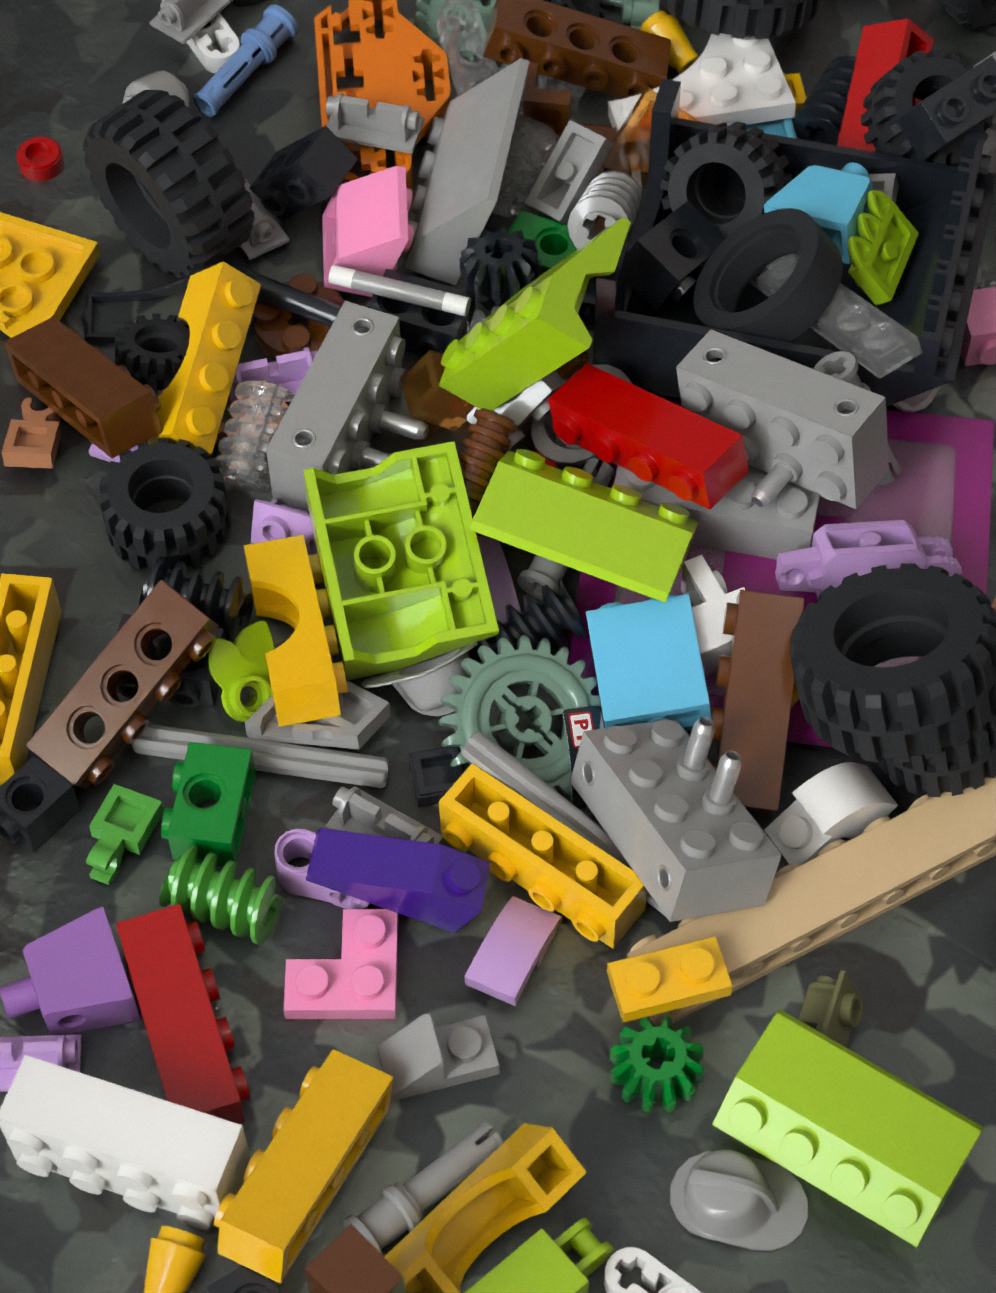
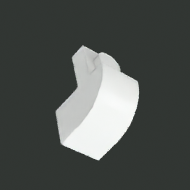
[681,555,745,677]
[764,762,898,865]

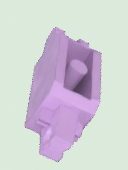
[775,520,962,597]

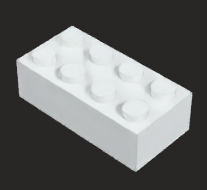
[0,1055,251,1230]

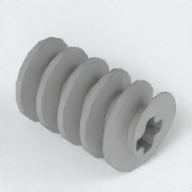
[567,171,643,249]

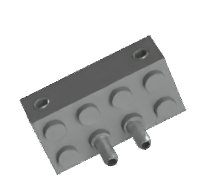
[266,301,429,514]
[676,329,889,509]
[570,717,782,922]

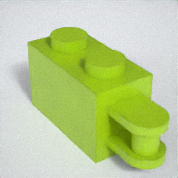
[465,1217,614,1293]

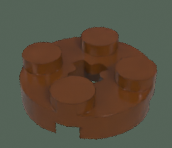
[253,274,344,361]

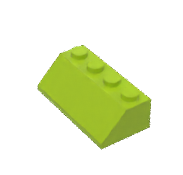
[469,449,699,603]
[712,1009,984,1247]

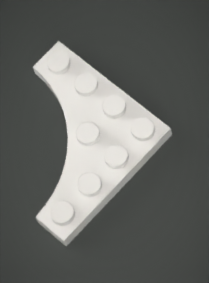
[608,33,796,143]

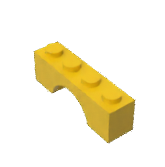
[148,262,261,456]
[243,535,348,727]
[384,1123,587,1293]

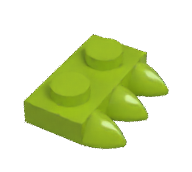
[847,190,919,305]

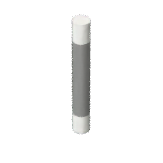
[328,265,471,317]

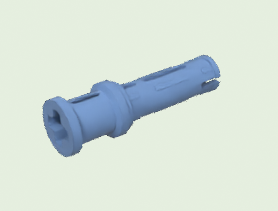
[193,5,299,117]

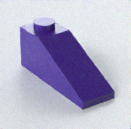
[305,828,490,933]

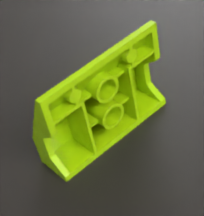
[439,217,631,411]
[303,441,499,680]

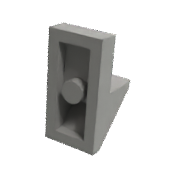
[524,120,613,224]
[377,1013,500,1101]

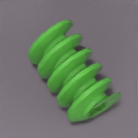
[159,845,283,945]

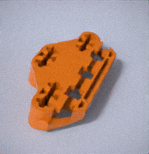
[314,0,451,197]

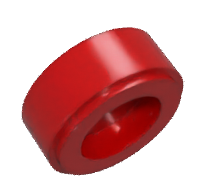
[16,137,64,181]

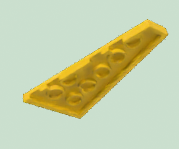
[0,212,100,338]

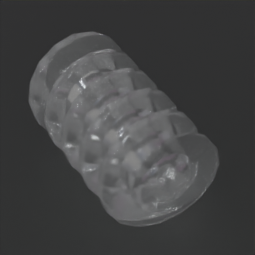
[492,115,560,219]
[215,381,294,493]

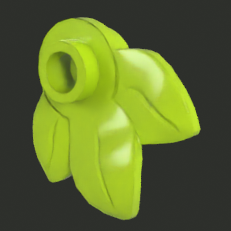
[208,621,274,722]

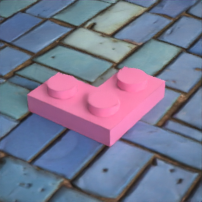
[284,909,398,1019]

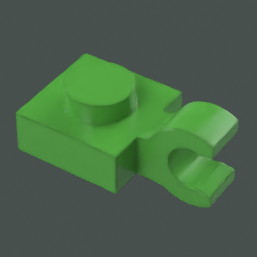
[86,784,164,885]

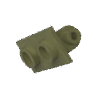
[798,970,863,1048]

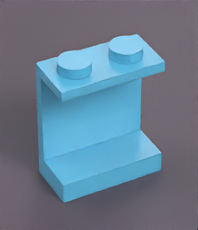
[586,594,711,732]

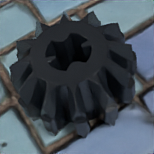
[459,227,541,307]

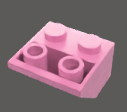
[322,166,414,297]

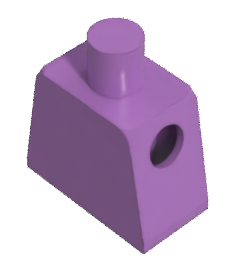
[0,907,140,1035]

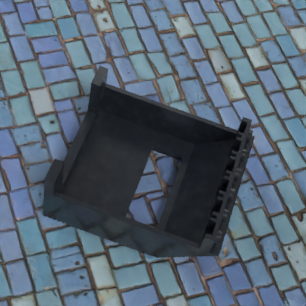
[593,79,996,407]

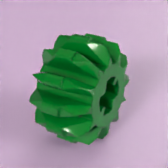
[609,1014,705,1114]

